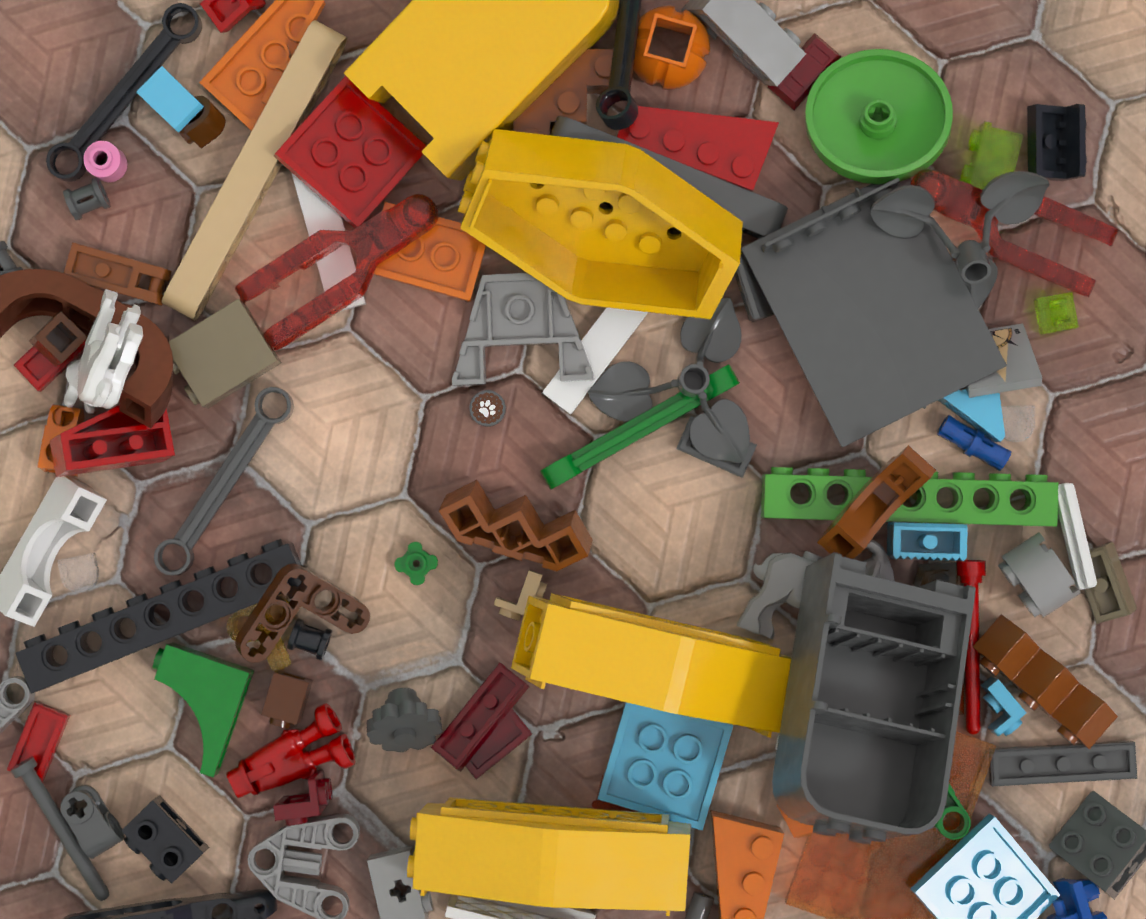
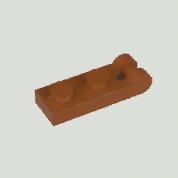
[64,242,172,306]

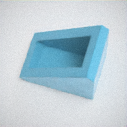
[136,66,204,133]
[938,389,1005,443]

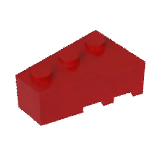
[50,405,175,477]

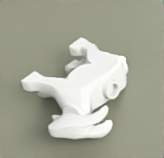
[64,289,143,414]

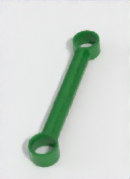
[540,364,740,490]

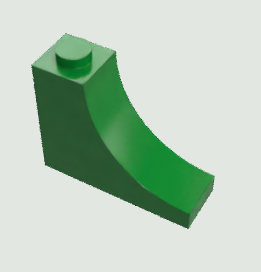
[152,642,255,777]

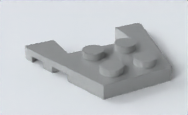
[452,273,594,386]

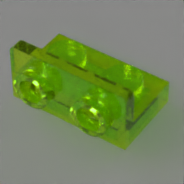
[959,121,1024,201]

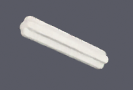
[1058,483,1097,590]

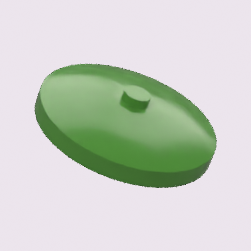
[805,49,953,184]

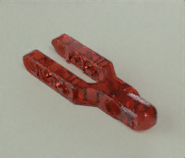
[910,169,1119,297]
[234,194,438,351]

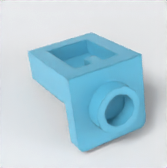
[980,676,1026,736]

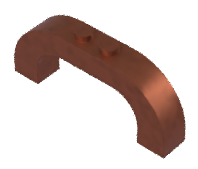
[0,269,173,428]

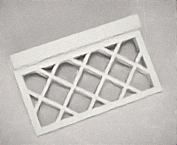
[445,894,596,919]

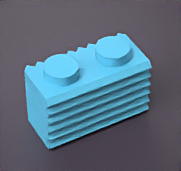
[887,522,968,561]

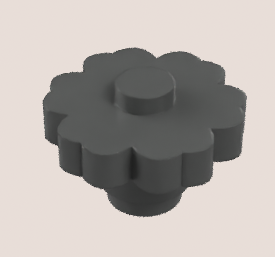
[366,688,442,752]

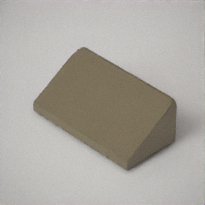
[1084,542,1137,624]

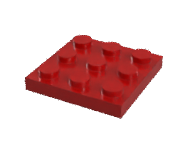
[274,76,426,230]

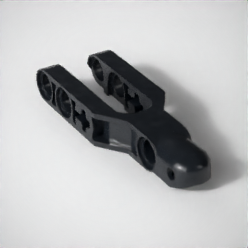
[63,889,278,919]

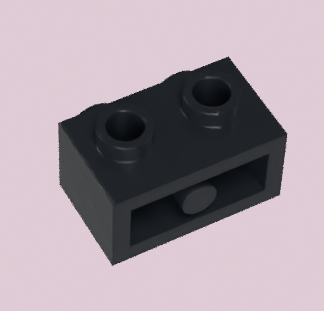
[121,795,210,884]

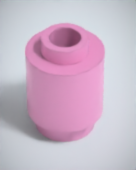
[84,141,127,182]

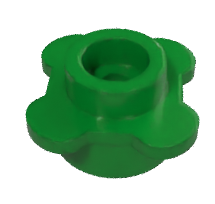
[394,542,438,585]

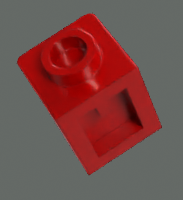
[200,0,266,33]

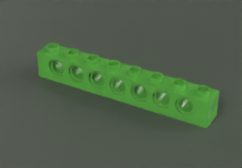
[761,467,1058,526]

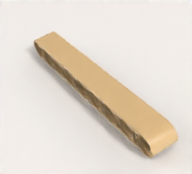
[162,20,347,321]

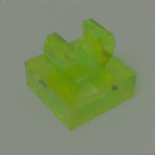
[1034,292,1079,335]

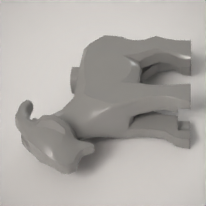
[737,540,895,639]

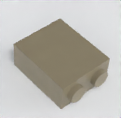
[169,298,282,409]

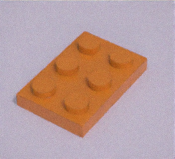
[365,202,487,302]

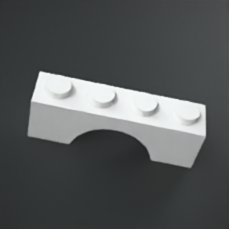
[0,476,107,627]

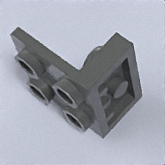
[1049,791,1146,900]

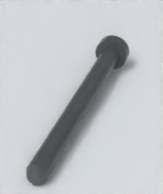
[10,756,109,901]

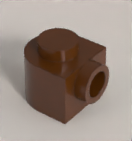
[179,96,226,149]

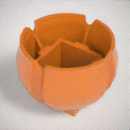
[633,5,710,90]

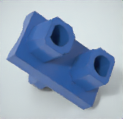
[1046,878,1107,919]

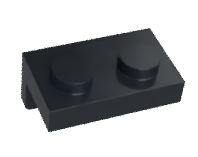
[1027,104,1087,181]

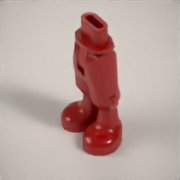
[226,703,356,798]

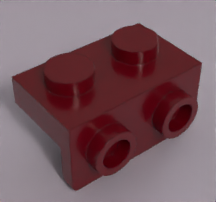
[273,770,333,826]

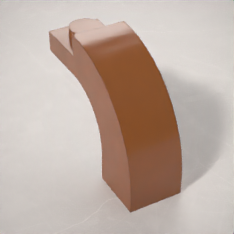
[817,445,936,559]

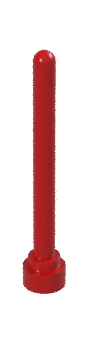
[956,560,986,735]

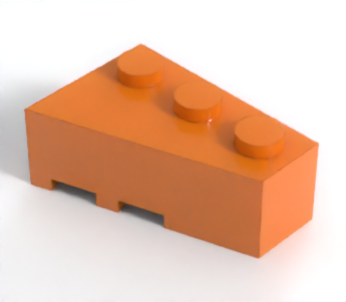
[710,810,784,919]

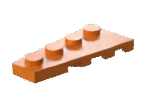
[199,0,326,131]

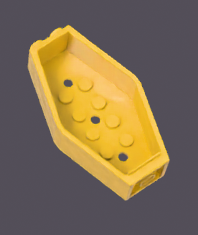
[458,129,743,319]
[511,593,791,738]
[407,797,691,916]

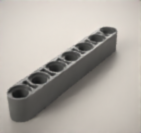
[550,116,788,239]

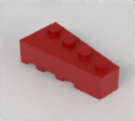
[617,106,779,192]

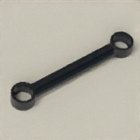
[596,0,642,130]
[46,3,202,182]

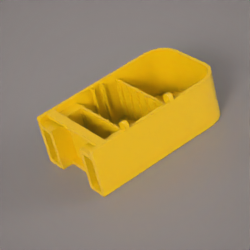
[344,0,619,181]

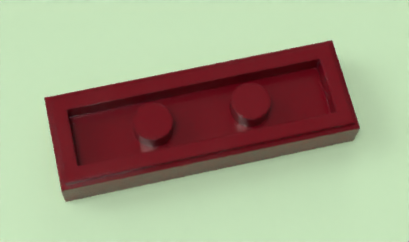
[431,663,530,772]

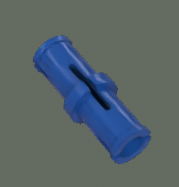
[937,415,1012,471]

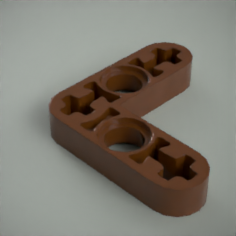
[235,564,370,663]

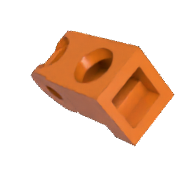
[37,404,85,477]

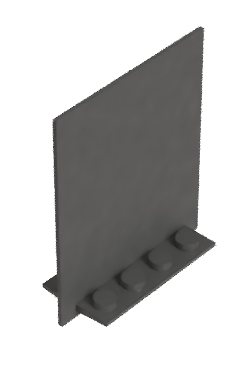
[741,178,1007,447]

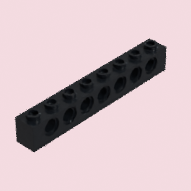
[15,539,302,694]

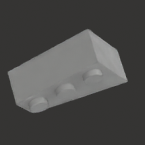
[681,0,806,86]

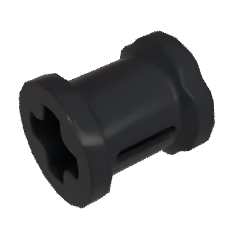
[287,618,333,661]

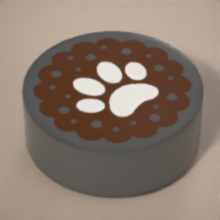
[469,390,506,427]

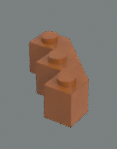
[513,49,614,135]
[439,480,593,572]
[973,614,1118,749]

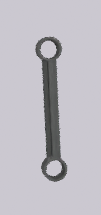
[154,387,294,575]

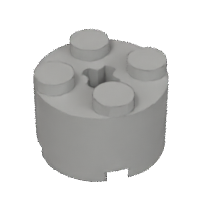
[998,532,1081,618]

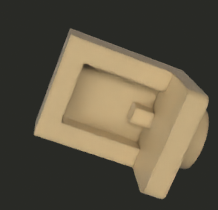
[494,569,547,621]

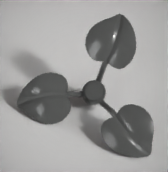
[870,171,1050,308]
[588,298,750,463]

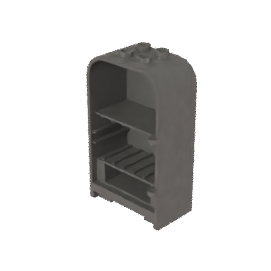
[772,552,976,844]

